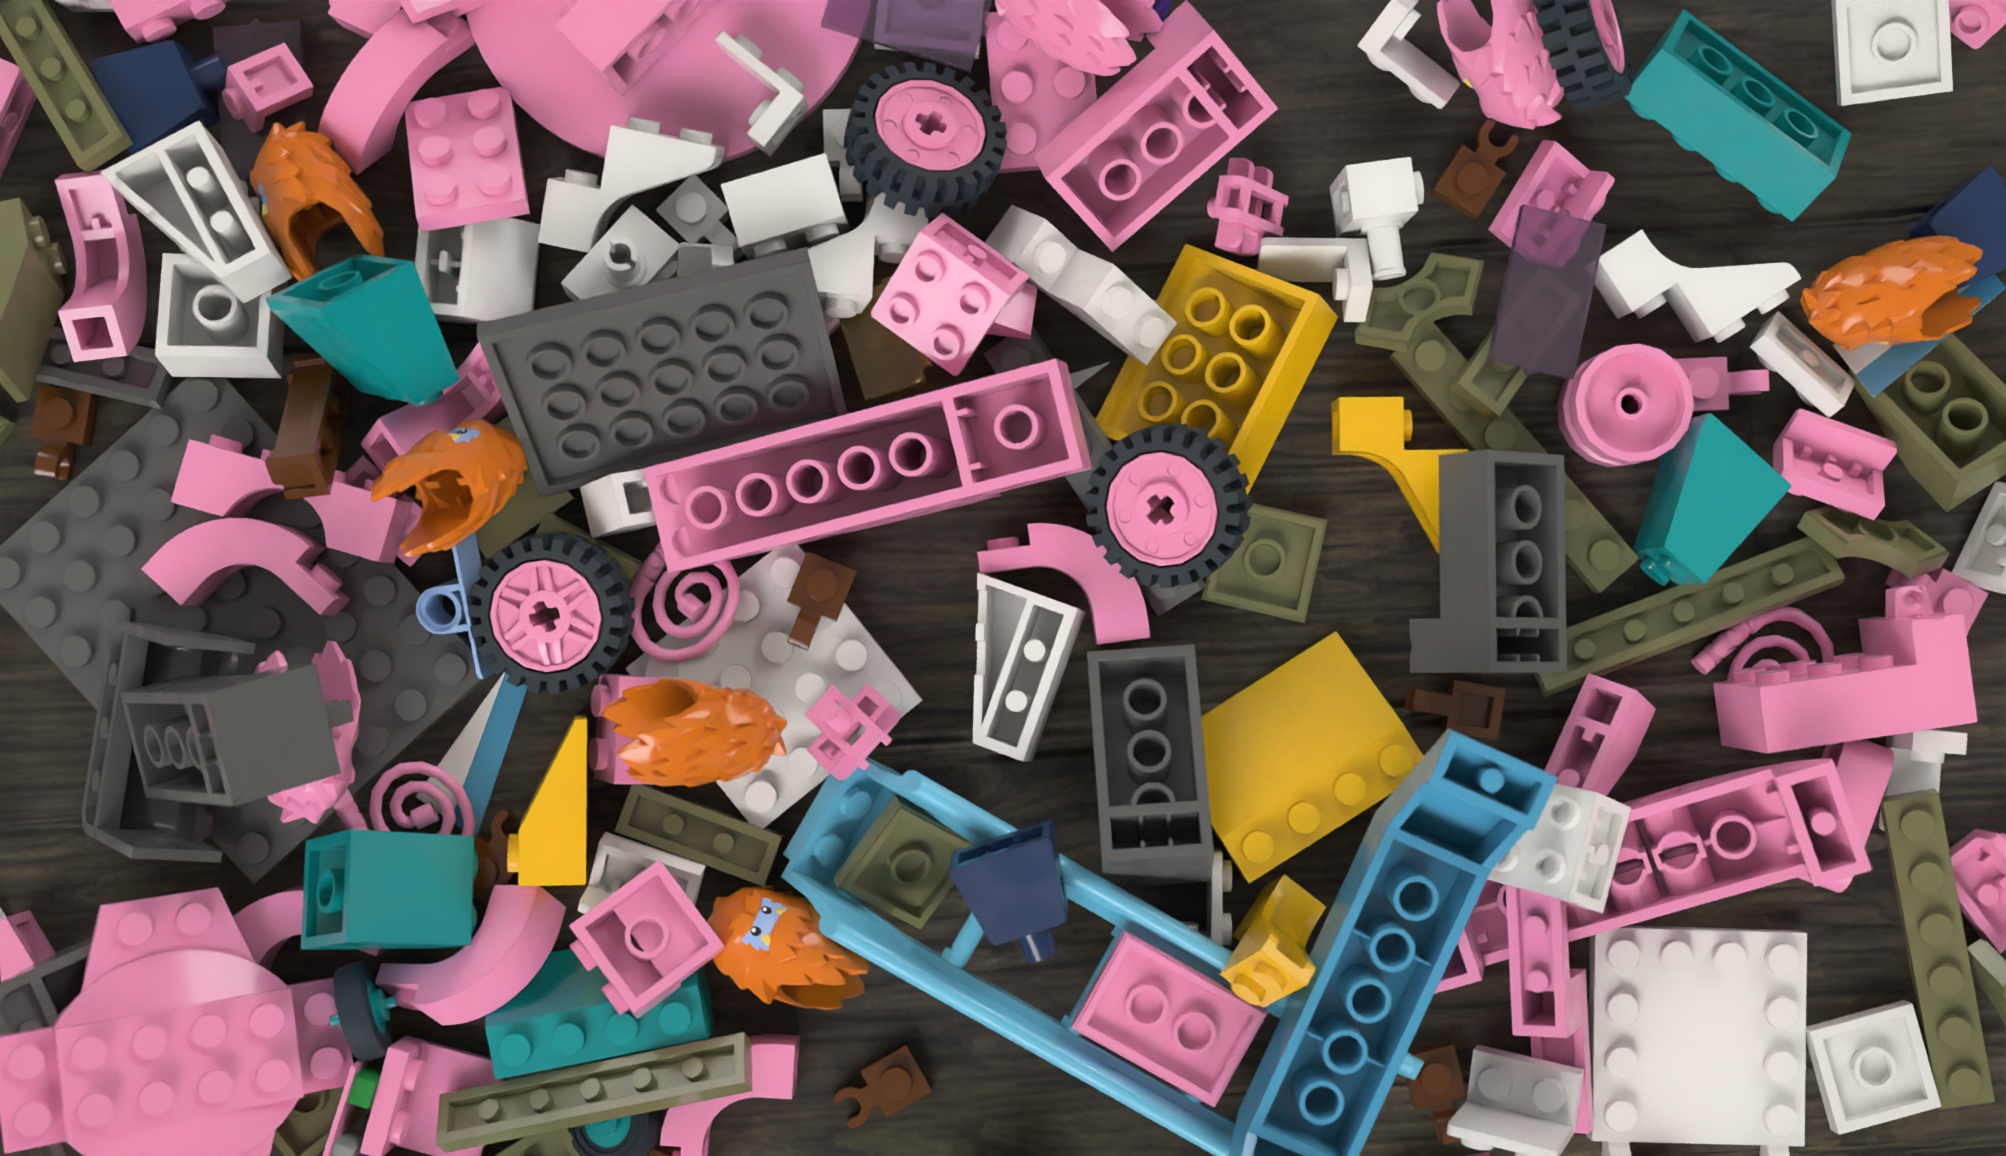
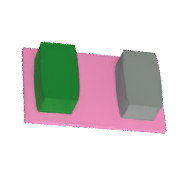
[323,1059,383,1156]

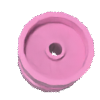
[1556,344,1694,467]

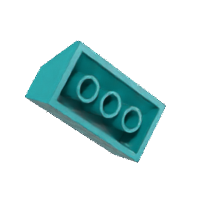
[1624,9,1852,222]
[485,948,716,1080]

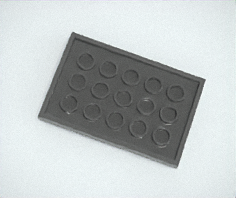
[477,247,848,497]

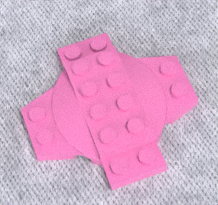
[0,887,354,1156]

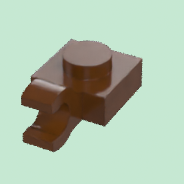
[30,385,100,481]
[787,552,857,651]
[1404,679,1506,741]
[1405,1042,1467,1145]

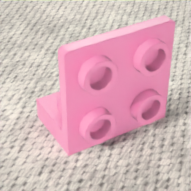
[871,213,1030,376]
[360,1035,503,1156]

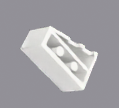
[100,121,293,303]
[973,573,1085,762]

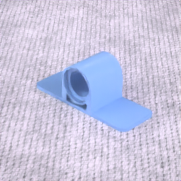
[416,532,495,679]

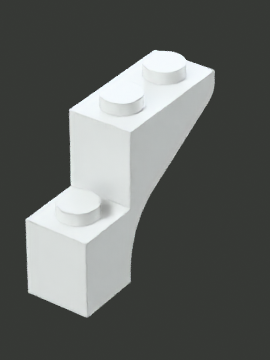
[538,117,726,253]
[808,192,928,318]
[985,205,1177,366]
[1583,230,1801,343]

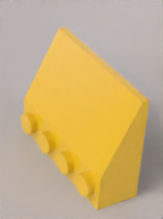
[1095,244,1338,495]
[1201,631,1424,884]

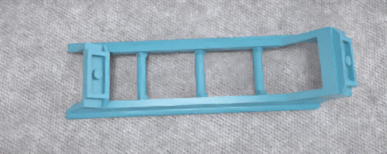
[781,757,1424,1156]

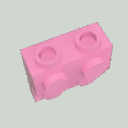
[569,860,725,1019]

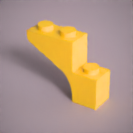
[1331,397,1468,555]
[1219,874,1326,1008]

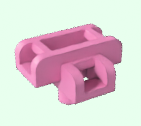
[1207,158,1289,256]
[805,683,900,781]

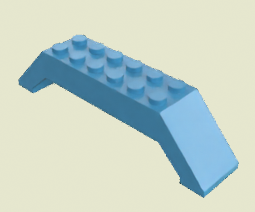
[1228,728,1558,1156]

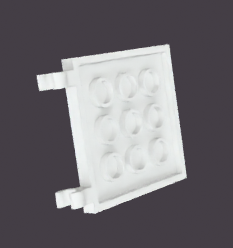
[1586,926,1807,1156]

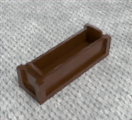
[265,353,352,500]

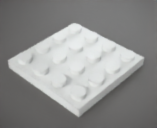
[625,545,923,828]

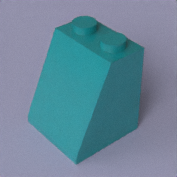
[265,253,460,406]
[1633,413,1792,586]
[301,829,478,950]

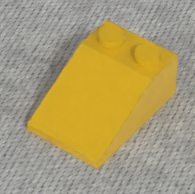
[507,715,587,886]

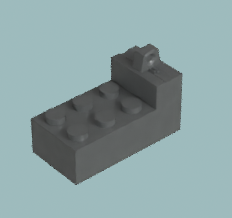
[1409,449,1567,673]
[1087,644,1214,888]
[120,664,354,807]

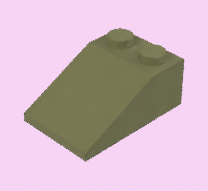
[0,197,69,403]
[1848,333,2006,512]

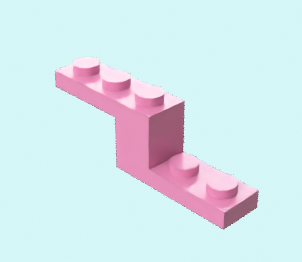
[1506,885,1593,1134]

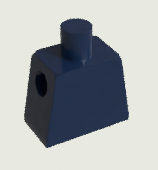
[89,40,230,155]
[1909,165,2006,290]
[948,819,1068,962]

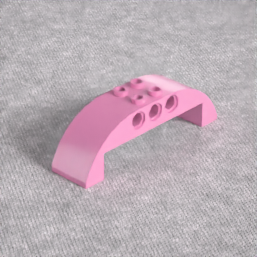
[1434,759,1872,994]

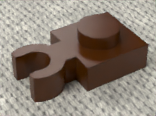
[1430,119,1519,220]
[473,808,516,907]
[833,1042,933,1128]

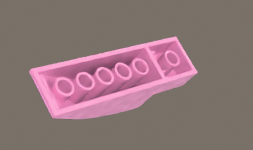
[643,359,1093,573]

